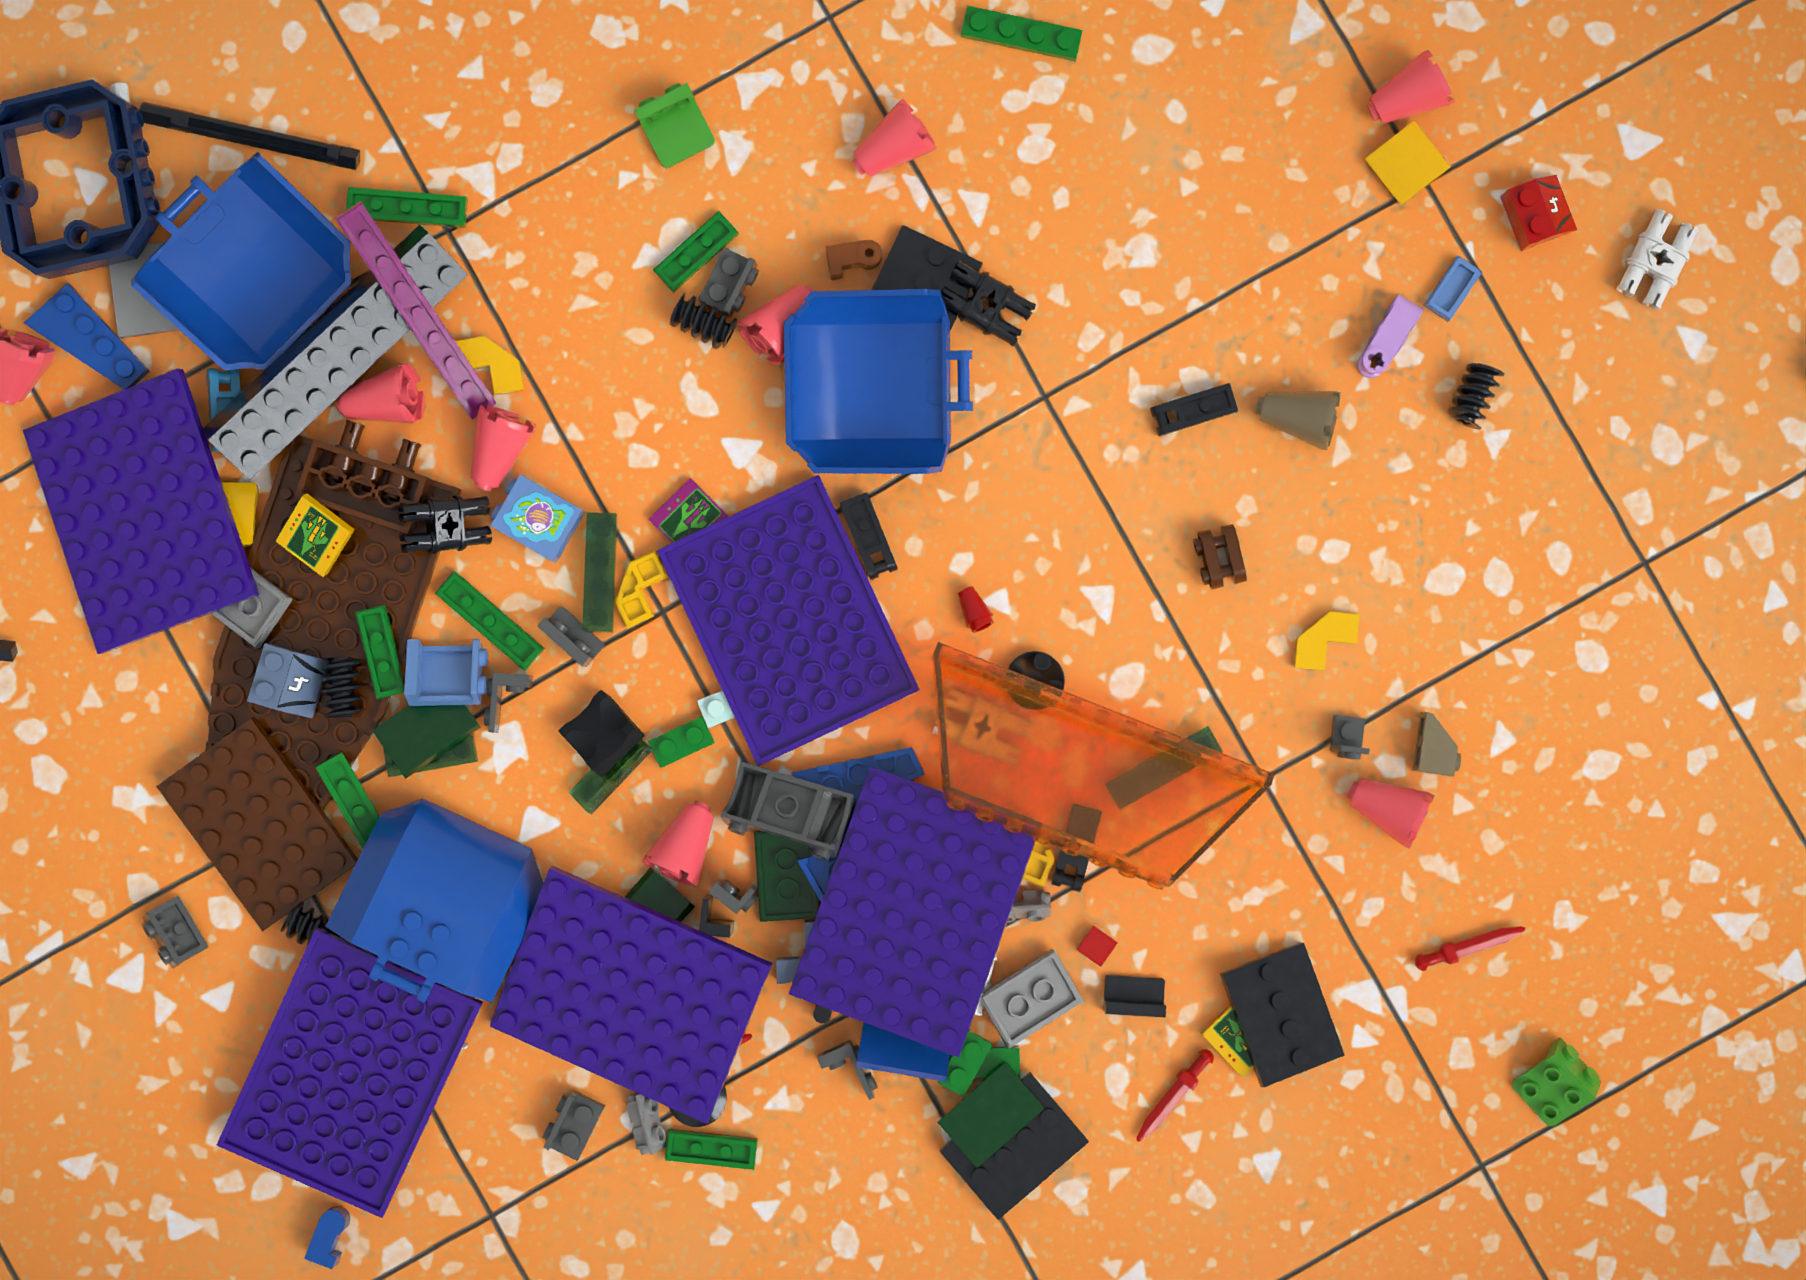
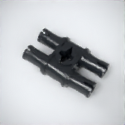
[941,260,1036,346]
[398,495,492,554]

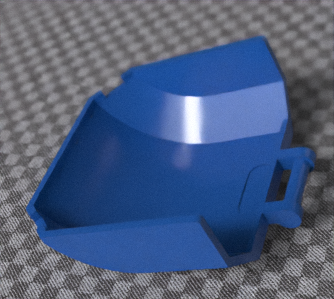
[131,152,351,370]
[784,289,973,474]
[326,798,544,1003]

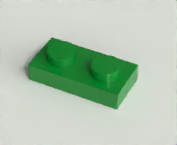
[648,716,715,768]
[937,1030,993,1097]

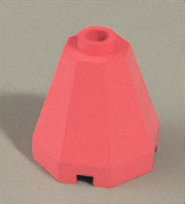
[0,328,56,405]

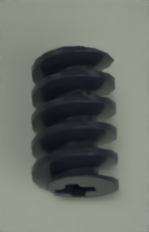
[670,293,738,349]
[1447,363,1505,430]
[322,657,362,718]
[280,902,344,946]

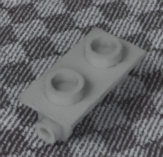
[1007,890,1051,923]
[625,1093,666,1155]

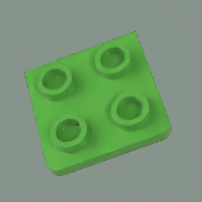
[634,83,715,168]
[1512,1038,1601,1127]

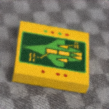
[276,494,355,577]
[1201,1005,1254,1078]

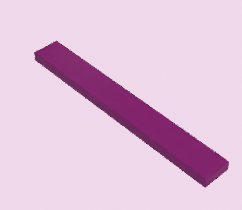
[335,201,496,419]

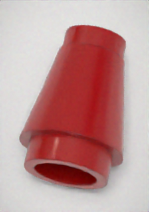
[957,586,994,633]

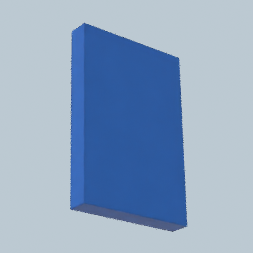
[856,1022,950,1082]

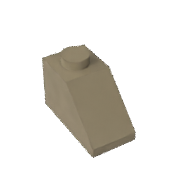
[1413,712,1461,777]

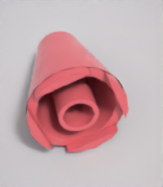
[1367,50,1455,124]
[852,99,937,177]
[737,285,814,366]
[337,364,425,423]
[470,405,536,491]
[1347,778,1435,849]
[643,801,714,887]

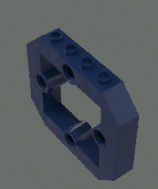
[0,79,161,279]

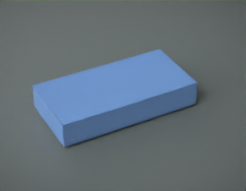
[1423,256,1482,322]

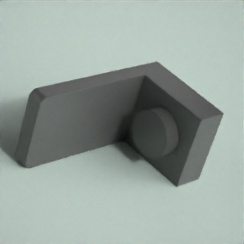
[484,673,533,733]
[1330,715,1370,760]
[817,1040,878,1100]

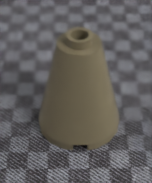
[1256,391,1341,451]

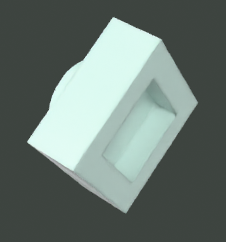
[697,691,735,728]

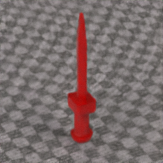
[1415,926,1525,971]
[1136,1049,1214,1142]

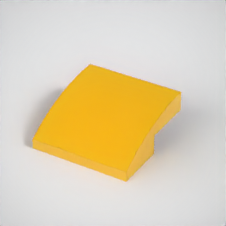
[1365,120,1451,205]
[221,482,259,547]

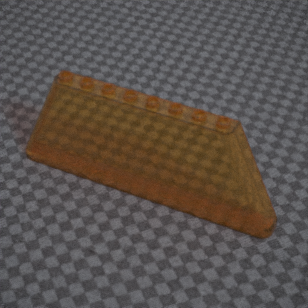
[932,642,1275,890]

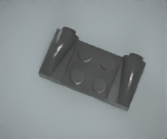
[721,761,856,861]

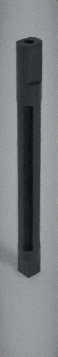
[139,102,360,170]

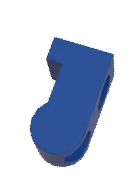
[304,1206,350,1269]

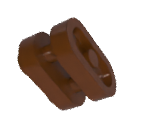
[1193,524,1247,590]

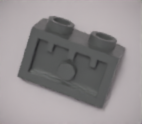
[698,247,759,317]
[537,606,605,667]
[708,879,758,914]
[142,896,209,969]
[542,1090,605,1161]

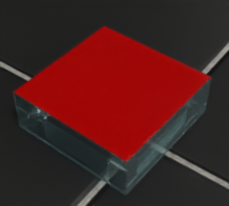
[1076,925,1118,967]

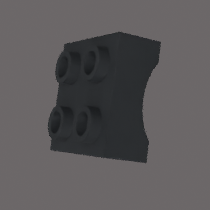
[558,690,645,777]

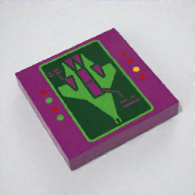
[648,478,729,543]

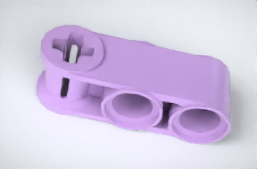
[1357,294,1424,378]

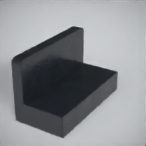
[700,895,734,938]
[1103,975,1166,1018]

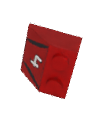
[1500,175,1577,251]

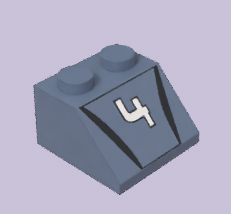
[247,643,330,718]

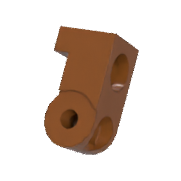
[826,240,882,280]

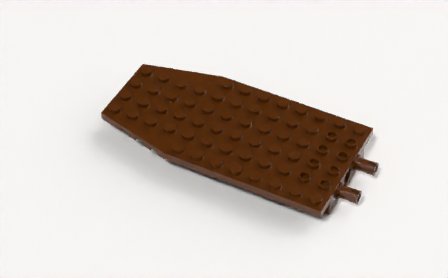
[205,420,461,810]

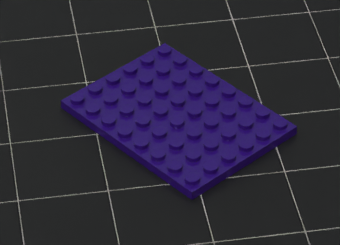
[23,368,259,654]
[657,475,920,766]
[789,766,1041,1057]
[490,866,773,1124]
[216,927,483,1218]

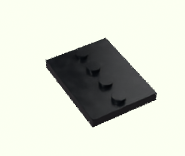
[872,225,983,331]
[1220,942,1345,1087]
[939,1072,1089,1220]

